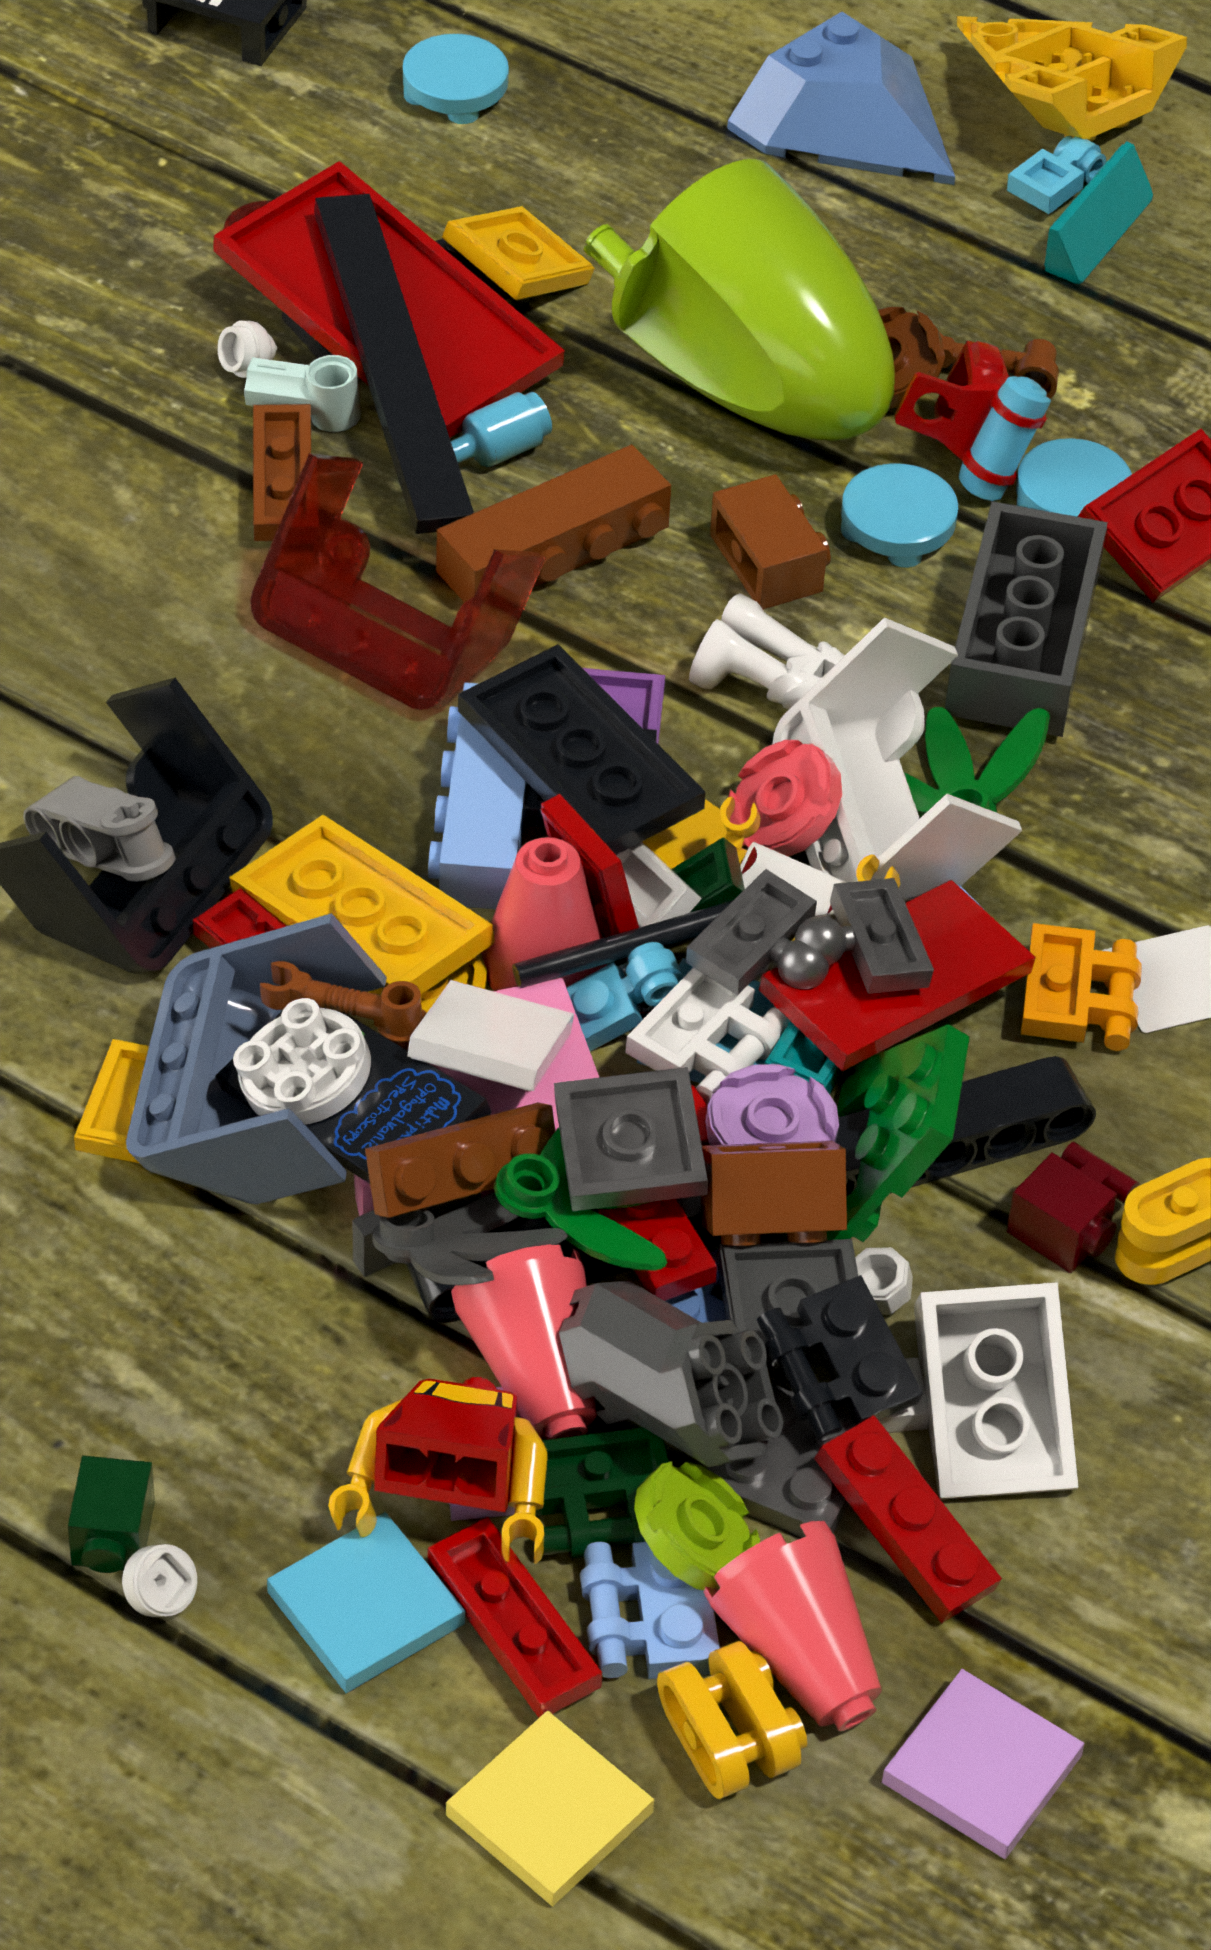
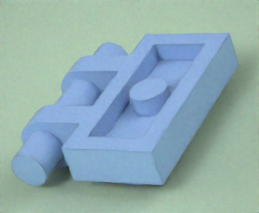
[580,1542,719,1679]

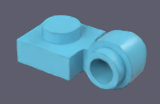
[1007,136,1106,214]
[566,942,683,1052]

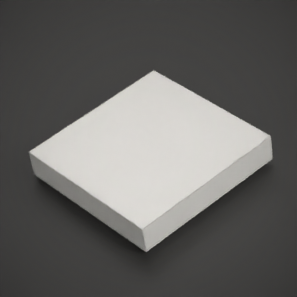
[407,980,574,1092]

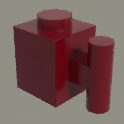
[1006,1141,1140,1273]

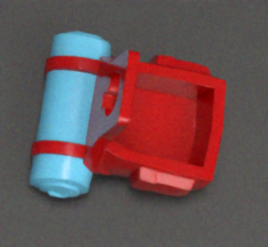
[894,341,1051,501]

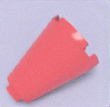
[481,837,607,991]
[451,1244,597,1440]
[703,1521,882,1731]

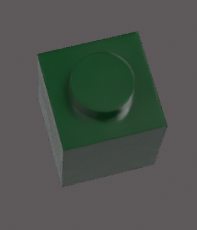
[68,1455,155,1573]

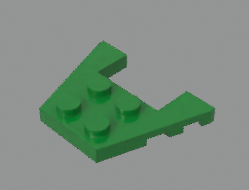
[827,1024,970,1242]

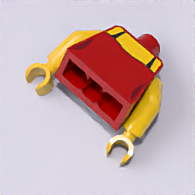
[328,1377,548,1564]

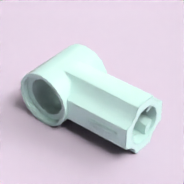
[244,355,361,432]

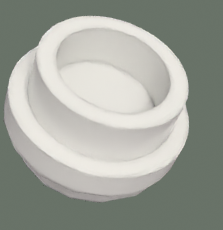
[218,321,277,378]

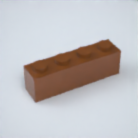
[436,444,671,614]

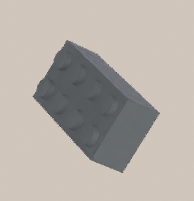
[945,501,1108,737]

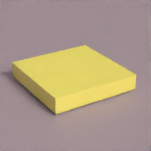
[446,1710,654,1907]

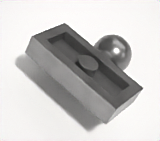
[686,869,829,996]
[795,878,934,994]

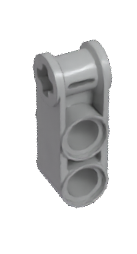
[23,776,176,882]

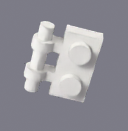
[625,967,790,1106]

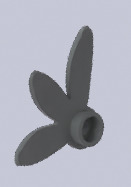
[372,1192,568,1285]

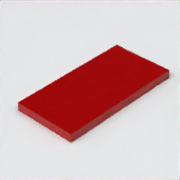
[213,161,565,438]

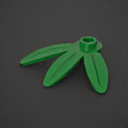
[904,707,1050,817]
[494,1128,668,1271]

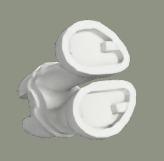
[689,593,845,710]

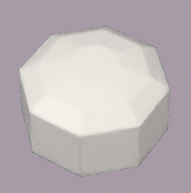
[855,1247,913,1315]

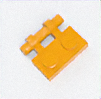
[1020,923,1142,1051]

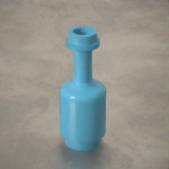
[451,392,552,467]

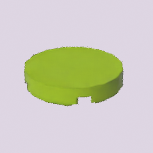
[634,1461,760,1591]

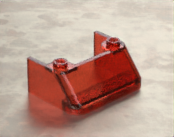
[250,453,546,710]

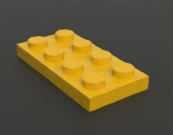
[229,815,495,995]

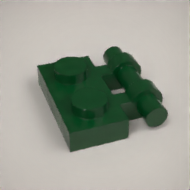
[536,1427,669,1559]

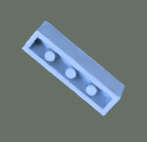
[428,682,527,909]

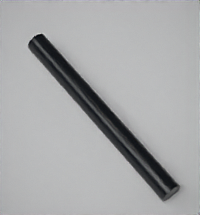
[512,900,734,988]

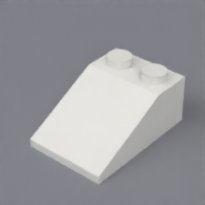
[914,1282,1078,1500]

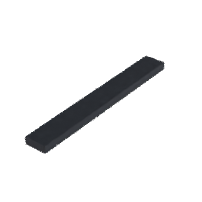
[314,194,474,534]

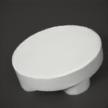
[233,998,371,1125]

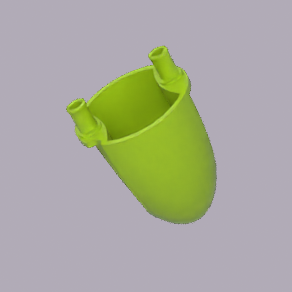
[583,159,895,441]

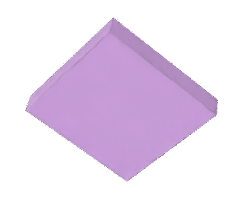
[882,1669,1085,1860]

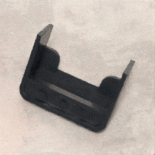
[0,678,273,974]

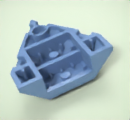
[727,12,955,185]

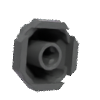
[559,1281,783,1467]

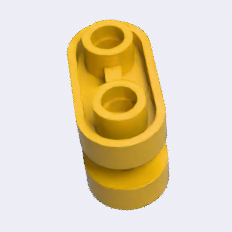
[1115,1158,1211,1285]
[657,1641,807,1799]

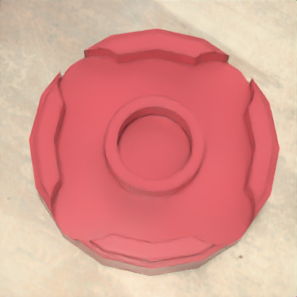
[728,740,842,857]

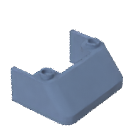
[126,913,387,1204]

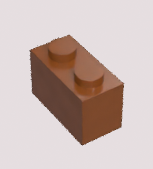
[710,474,831,609]
[701,1140,847,1246]

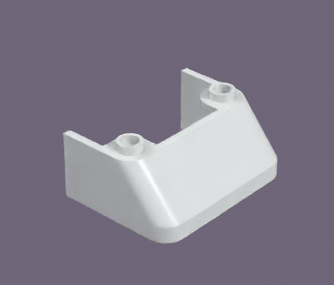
[773,617,1022,902]

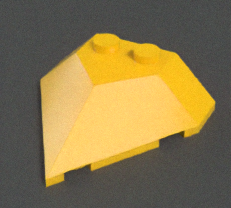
[957,16,1187,141]

